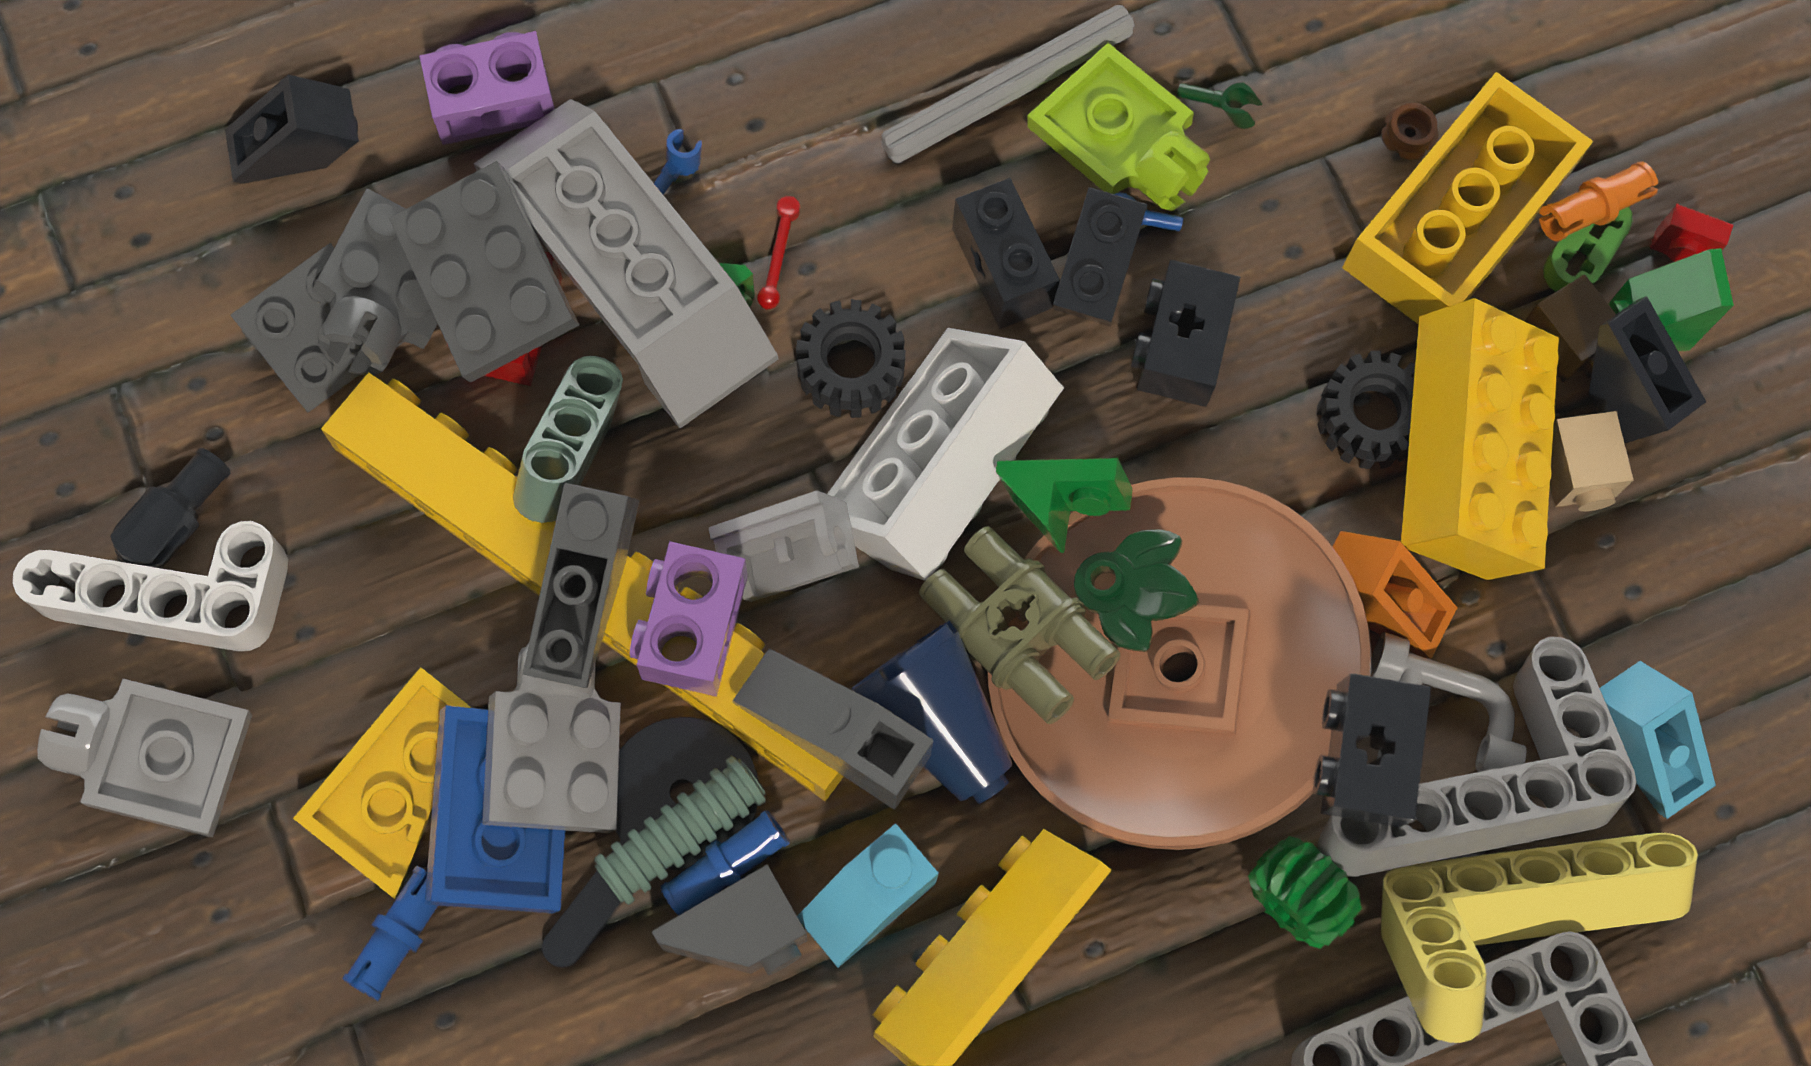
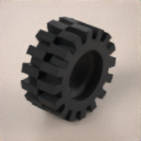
[796,299,906,418]
[1316,351,1415,469]

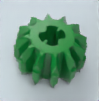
[1248,836,1362,949]

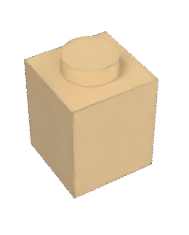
[1550,411,1634,511]

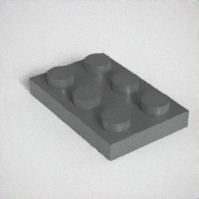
[389,161,579,382]

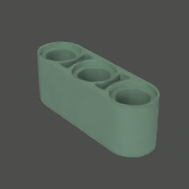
[512,356,623,523]

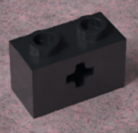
[952,178,1060,329]
[1053,187,1148,326]
[1131,259,1241,407]
[1313,673,1431,827]

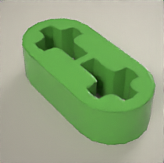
[1543,207,1633,292]

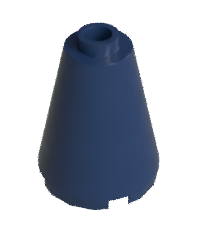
[851,620,1012,804]

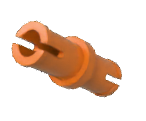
[1539,161,1658,242]

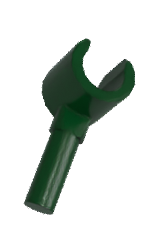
[1177,82,1262,129]

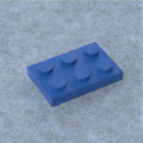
[425,705,565,913]

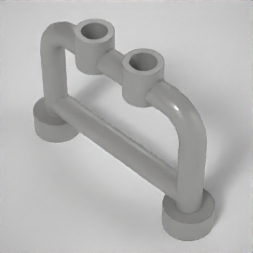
[1341,632,1526,862]

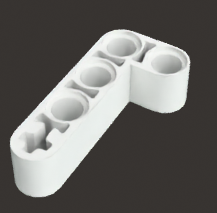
[13,521,288,651]

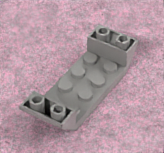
[474,99,778,428]

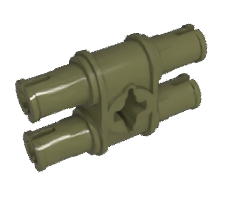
[919,526,1120,724]

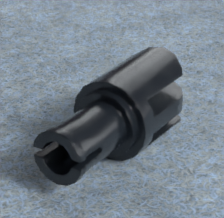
[111,448,231,568]

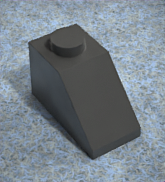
[652,865,808,976]

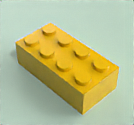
[1342,72,1593,325]
[1401,298,1559,580]

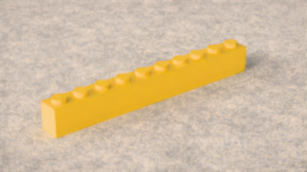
[321,372,844,802]

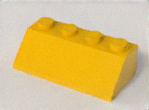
[872,829,1111,1066]

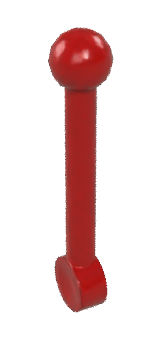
[757,196,800,310]

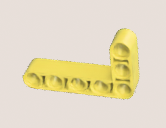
[1381,833,1698,1043]

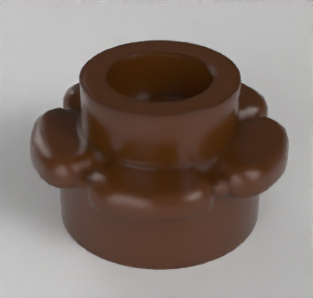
[1381,103,1439,160]

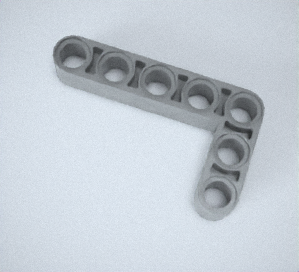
[1317,637,1636,876]
[1291,931,1653,1066]

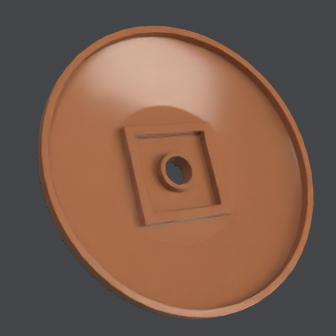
[988,477,1371,850]

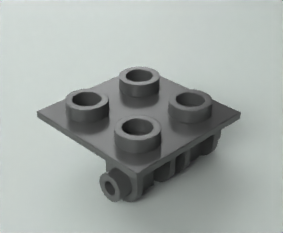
[230,243,403,413]

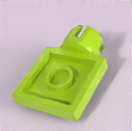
[1027,43,1210,211]

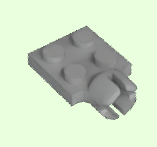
[482,643,621,833]
[37,679,252,838]

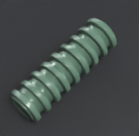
[594,756,766,905]

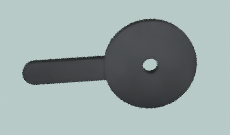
[542,717,758,968]

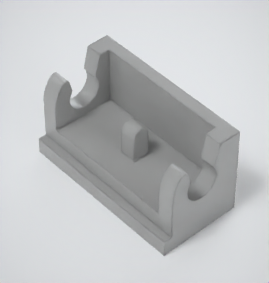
[709,490,859,602]

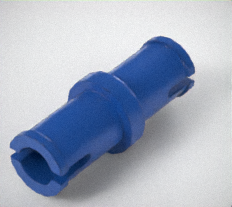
[661,810,790,915]
[342,866,439,1001]

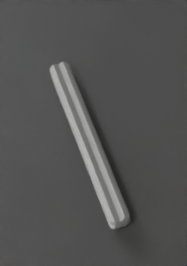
[881,5,1135,163]

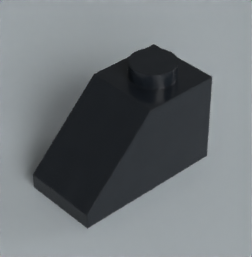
[225,74,359,184]
[1589,296,1706,444]

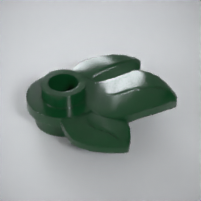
[1074,529,1199,652]

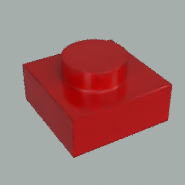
[1650,204,1734,262]

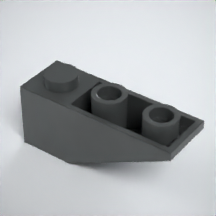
[522,483,639,688]
[732,648,934,810]

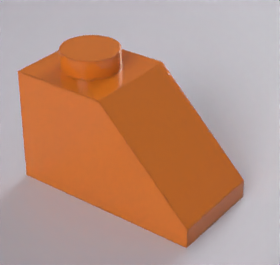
[1332,531,1458,659]

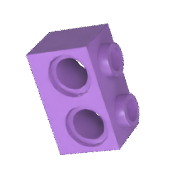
[419,31,555,145]
[630,541,748,697]

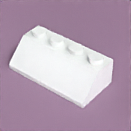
[827,328,1064,581]

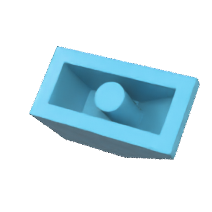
[1600,661,1716,819]
[797,823,939,968]

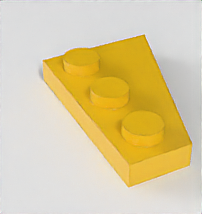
[293,667,471,900]

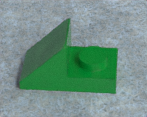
[996,458,1133,553]

